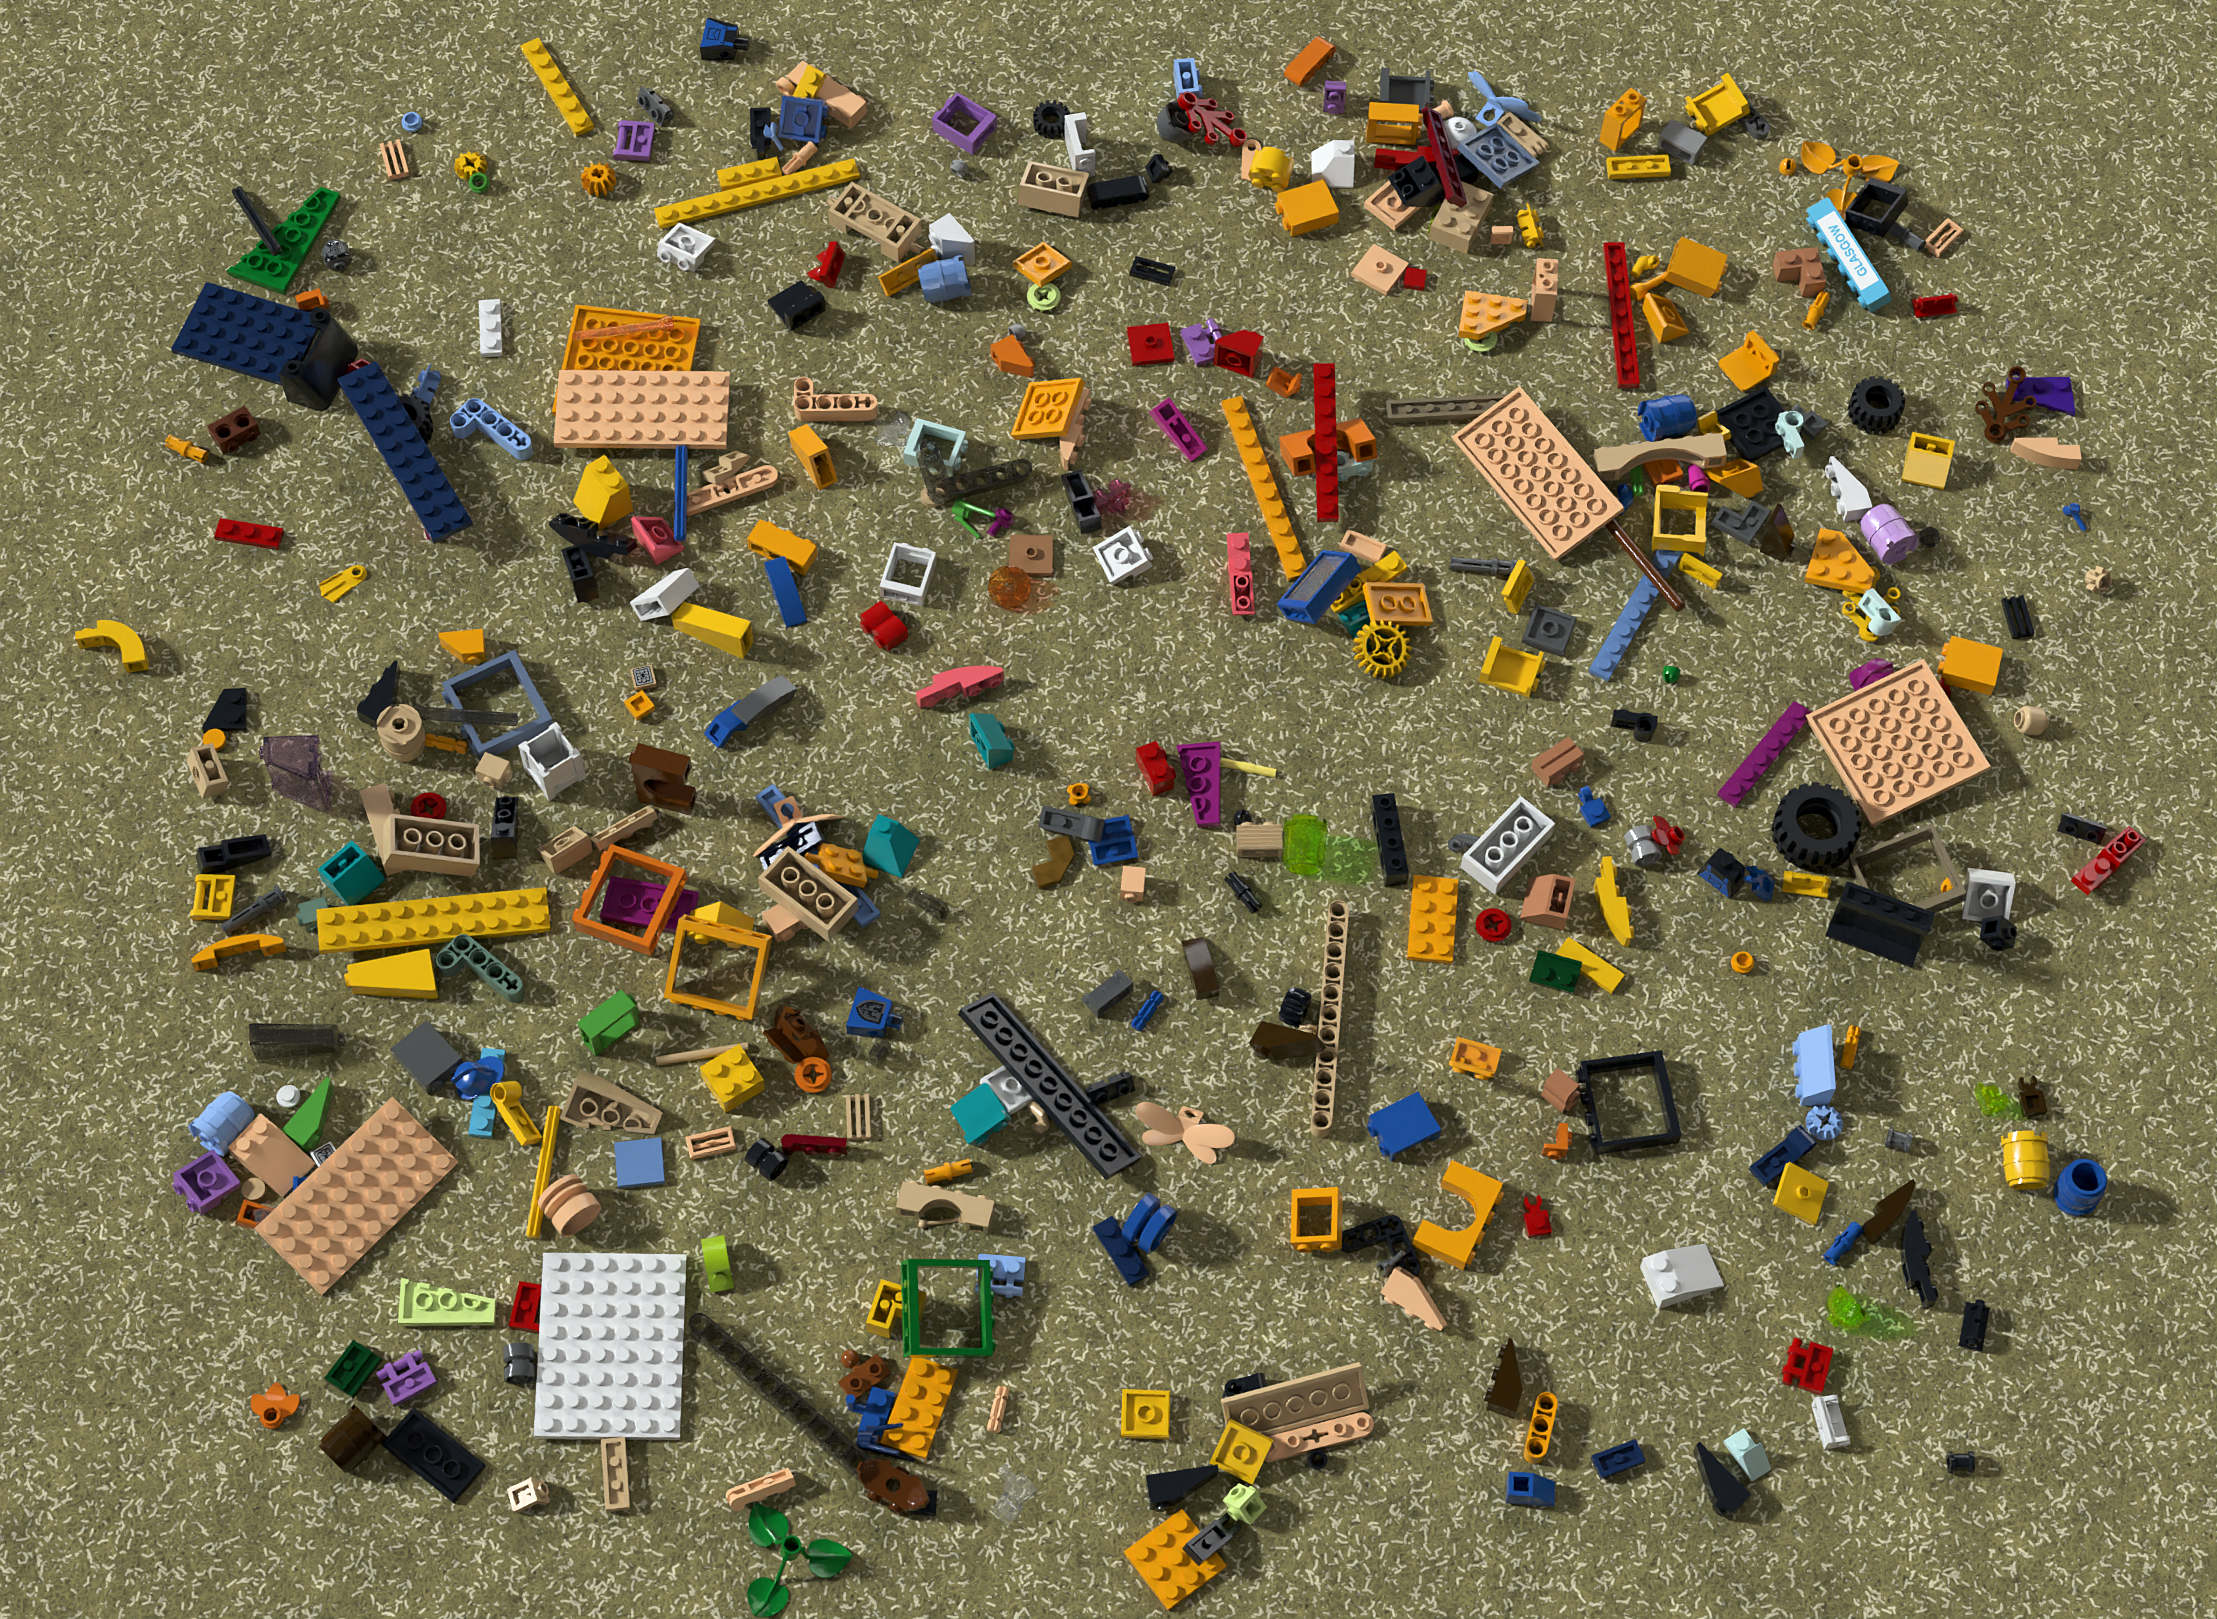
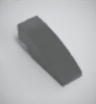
[731,675,797,725]

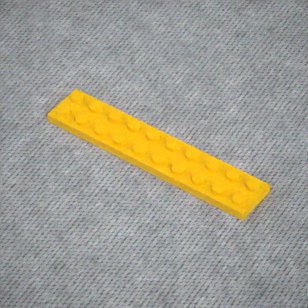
[316,887,550,954]

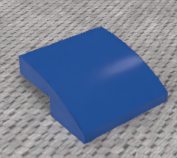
[1088,815,1138,866]

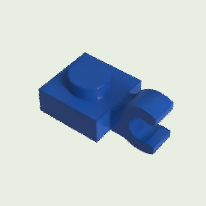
[1578,785,1611,828]

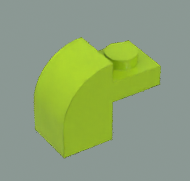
[701,1235,734,1293]

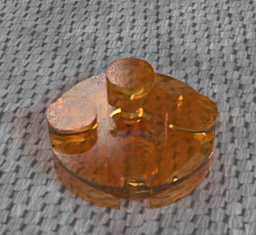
[988,566,1031,610]

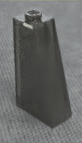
[249,1023,345,1062]

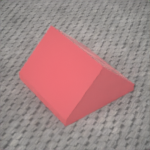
[631,516,685,565]

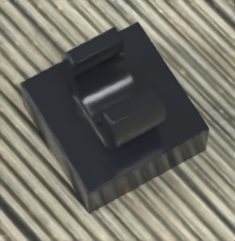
[1145,154,1173,183]

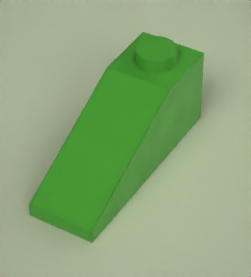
[282,1077,334,1153]

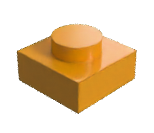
[624,690,655,721]

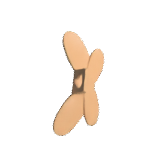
[753,796,844,857]
[1135,1102,1235,1164]

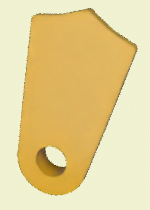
[319,565,367,603]

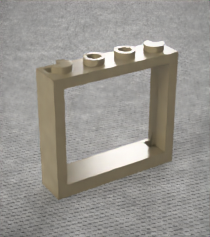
[1849,823,1967,913]

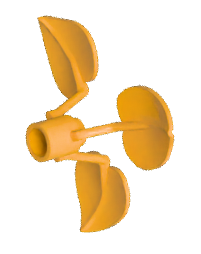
[1801,140,1899,221]

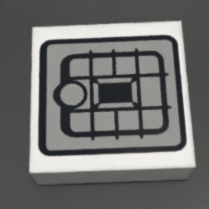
[310,1141,336,1167]

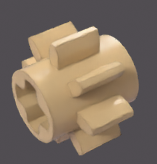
[2084,565,2112,594]

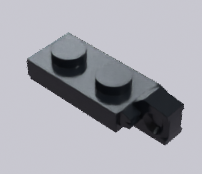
[750,107,771,160]

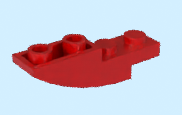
[1374,146,1459,173]
[2071,826,2146,896]

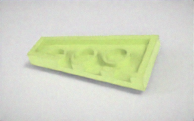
[398,1278,496,1326]

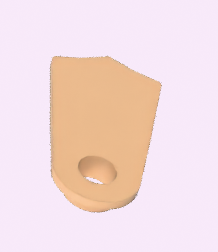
[1241,139,1262,182]

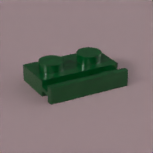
[1529,950,1583,995]
[324,1340,382,1399]

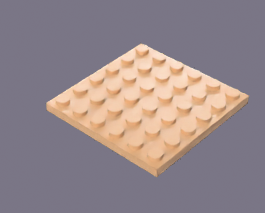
[1806,659,1991,827]

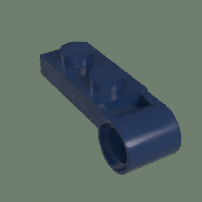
[1749,1125,1817,1187]

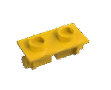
[1516,203,1545,248]
[1782,871,1831,898]

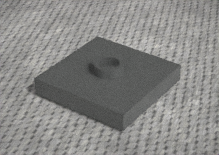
[1521,604,1577,657]

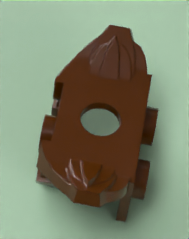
[763,1005,829,1064]
[856,1459,930,1515]

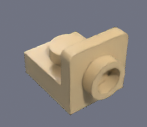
[507,1478,549,1513]

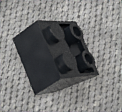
[1387,155,1445,207]

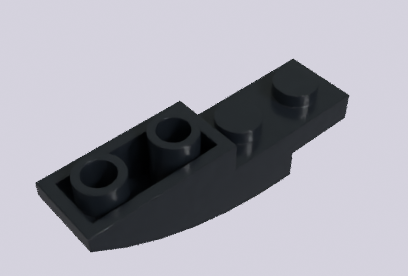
[549,513,637,559]
[1901,1210,1938,1309]

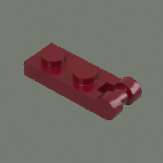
[781,1134,848,1157]

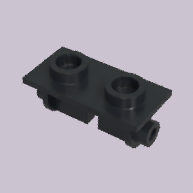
[2057,812,2107,845]
[1085,1071,1135,1106]
[1958,1299,1990,1352]

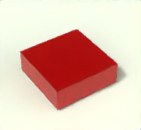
[1403,267,1427,291]

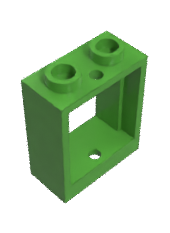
[577,990,640,1056]

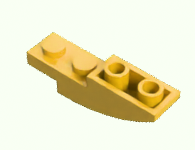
[1330,551,1408,614]
[1594,856,1634,947]

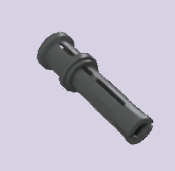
[1450,556,1516,577]
[220,885,288,937]

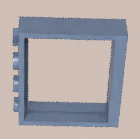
[441,650,553,760]

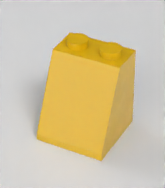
[573,455,633,530]

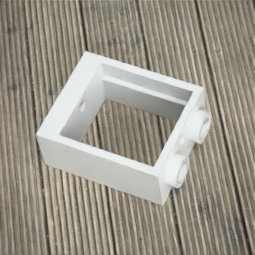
[879,542,937,606]

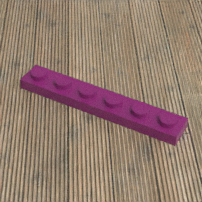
[1717,701,1812,808]

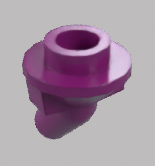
[987,508,1014,537]

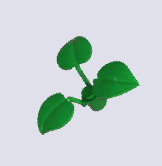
[747,1503,852,1618]

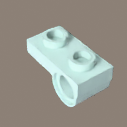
[1775,411,1805,459]
[1337,451,1373,481]
[1858,588,1901,636]

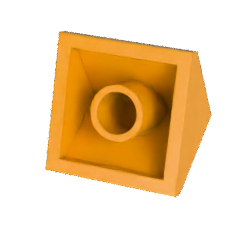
[1642,293,1690,344]

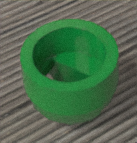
[1662,666,1681,683]

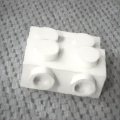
[657,223,715,272]
[1093,526,1154,585]

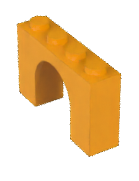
[1412,1160,1504,1270]

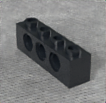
[1370,793,1409,887]

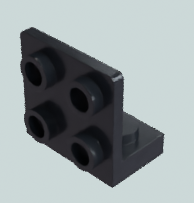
[768,281,826,331]

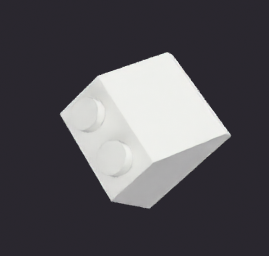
[929,213,975,266]
[1962,868,2016,921]

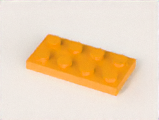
[1407,875,1459,964]
[880,1358,958,1460]

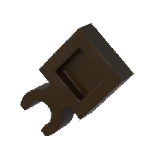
[2018,1075,2047,1117]

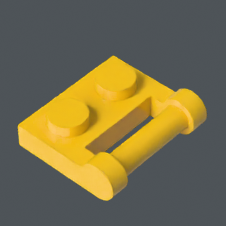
[190,874,237,921]

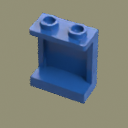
[1367,1091,1441,1161]

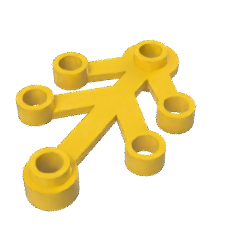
[1842,566,1900,642]

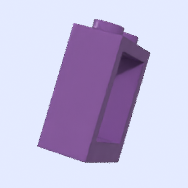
[932,92,997,155]

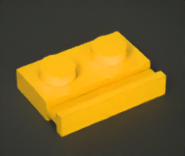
[1501,560,1534,614]

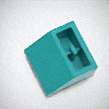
[317,840,386,906]

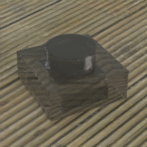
[869,1039,891,1069]

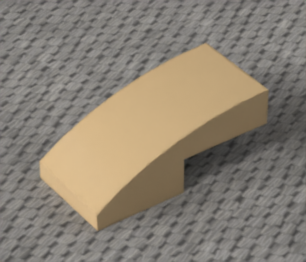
[702,451,749,484]

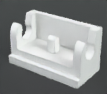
[1811,1395,1851,1450]

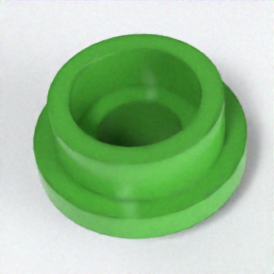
[469,173,490,193]

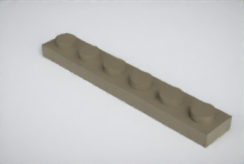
[1386,394,1508,423]

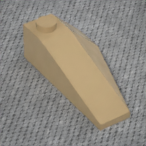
[559,1069,663,1134]

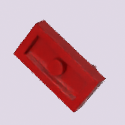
[807,241,846,288]

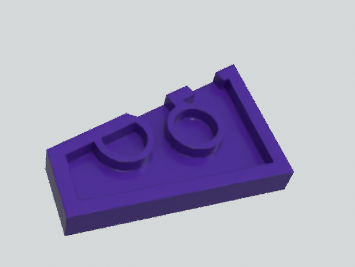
[2006,377,2075,416]

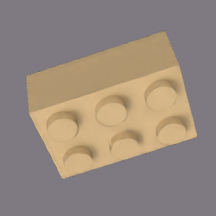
[1429,181,1494,254]

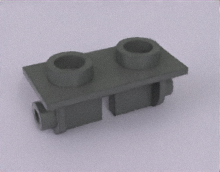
[637,86,674,127]

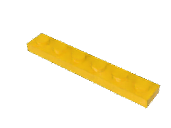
[520,37,594,137]

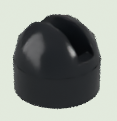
[1234,810,1252,826]
[1307,1450,1327,1470]

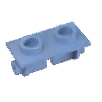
[410,364,442,407]

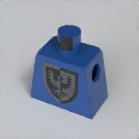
[846,987,903,1038]

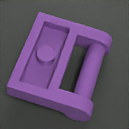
[613,120,655,161]

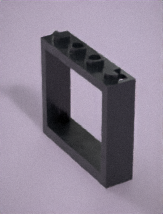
[1575,1050,1682,1155]

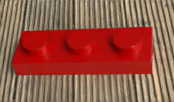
[214,518,284,550]

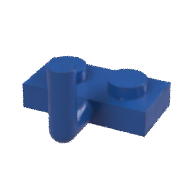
[846,1386,895,1440]

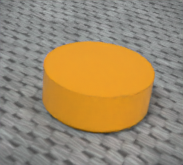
[203,729,226,752]

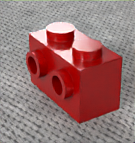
[1135,741,1176,796]

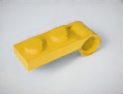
[490,1081,543,1146]

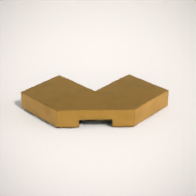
[1032,835,1075,889]

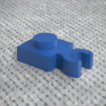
[1743,866,1775,901]

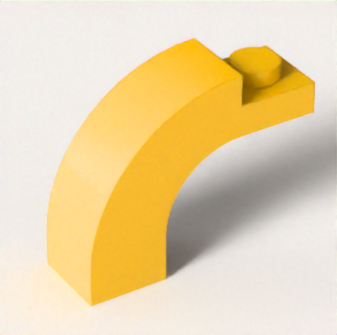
[75,620,149,673]

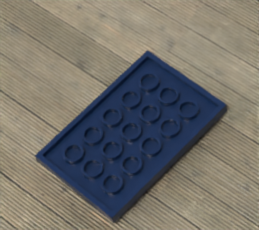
[171,282,319,386]

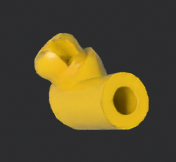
[1630,255,1660,278]

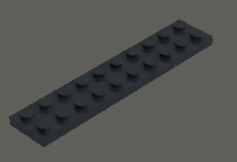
[958,992,1142,1180]

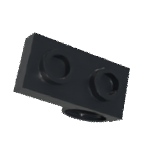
[1610,709,1658,743]

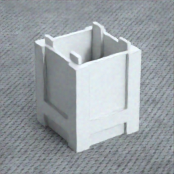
[518,722,586,801]

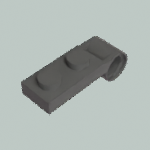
[1038,805,1105,842]

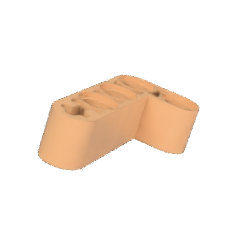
[794,377,878,422]

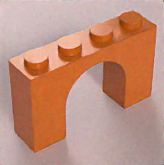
[1279,418,1378,477]

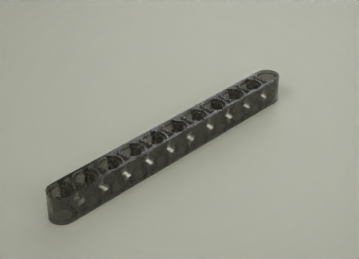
[688,1313,887,1487]

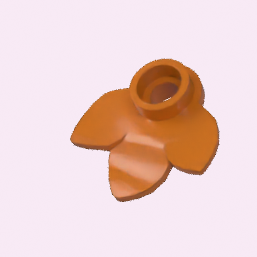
[251,1382,300,1429]

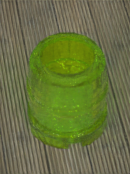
[1282,814,1328,875]

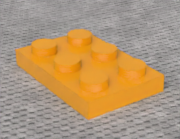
[1362,582,1433,626]

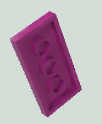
[600,876,700,935]

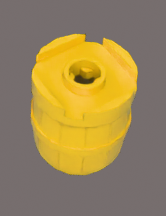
[2001,1131,2050,1190]

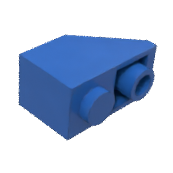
[1506,1471,1555,1507]

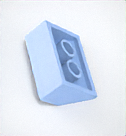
[1792,1025,1836,1106]

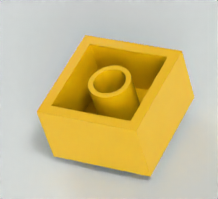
[700,1044,765,1113]

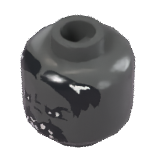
[322,239,352,272]

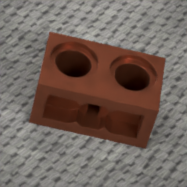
[207,406,261,455]

